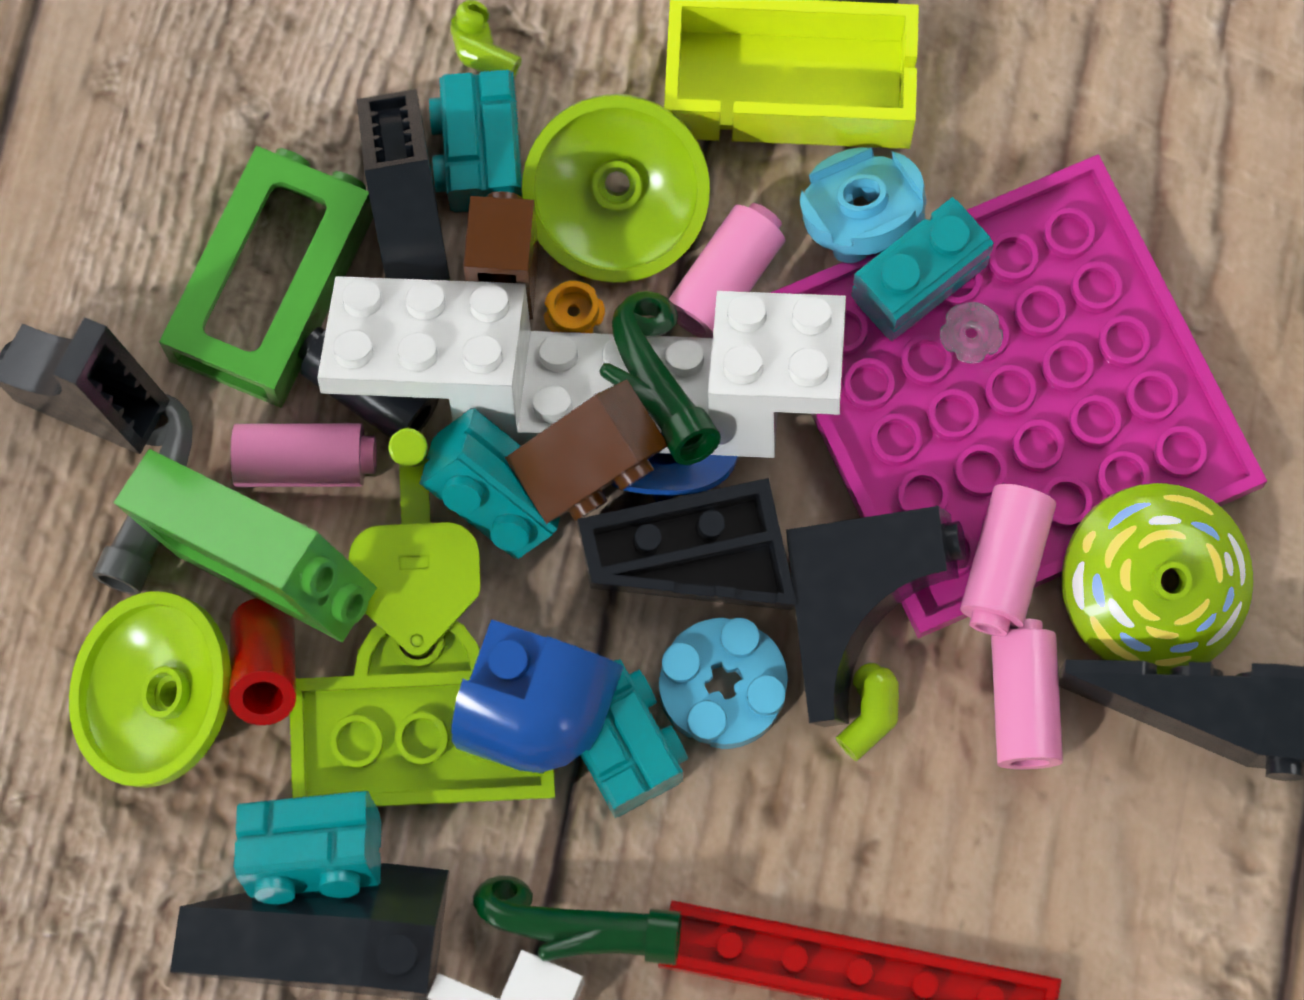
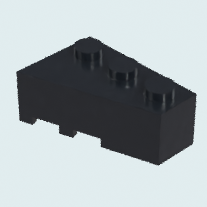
[577,478,797,610]

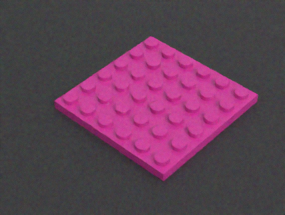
[771,154,1267,639]

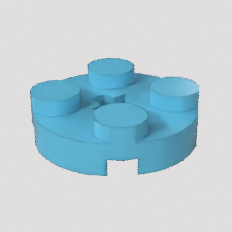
[800,147,927,263]
[659,617,788,749]

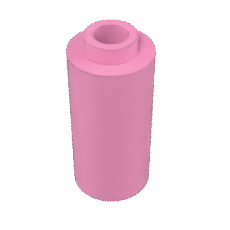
[669,203,785,338]
[231,423,377,487]
[960,484,1056,636]
[991,619,1063,769]

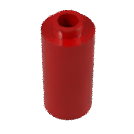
[229,598,296,725]

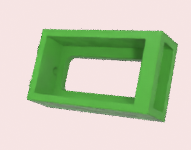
[159,146,374,408]
[113,449,378,643]

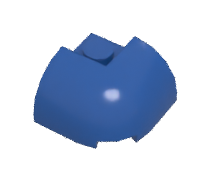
[452,619,624,774]

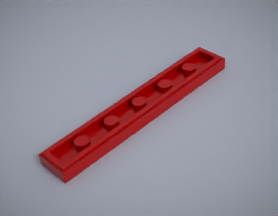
[658,900,1062,1000]

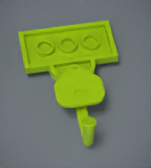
[290,428,556,807]

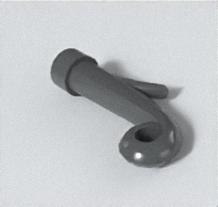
[92,394,193,595]

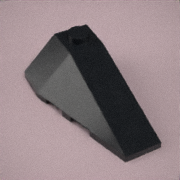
[1058,659,1304,781]
[170,863,450,1000]

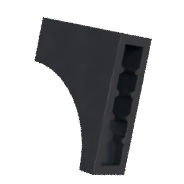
[356,89,451,281]
[0,317,170,454]
[786,506,966,727]

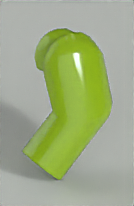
[450,0,522,79]
[835,663,899,761]

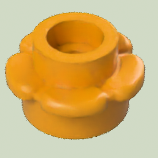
[544,281,605,333]

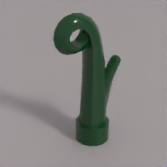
[599,291,721,465]
[473,875,682,965]

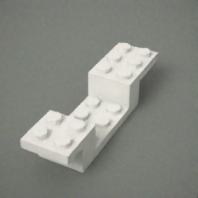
[317,276,846,458]

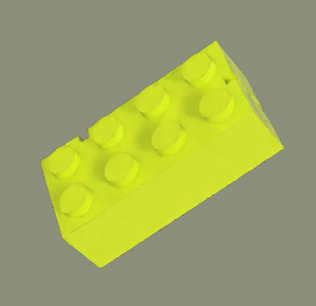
[664,0,919,149]

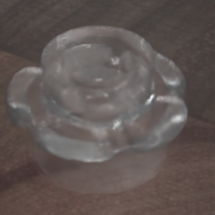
[940,302,1003,363]

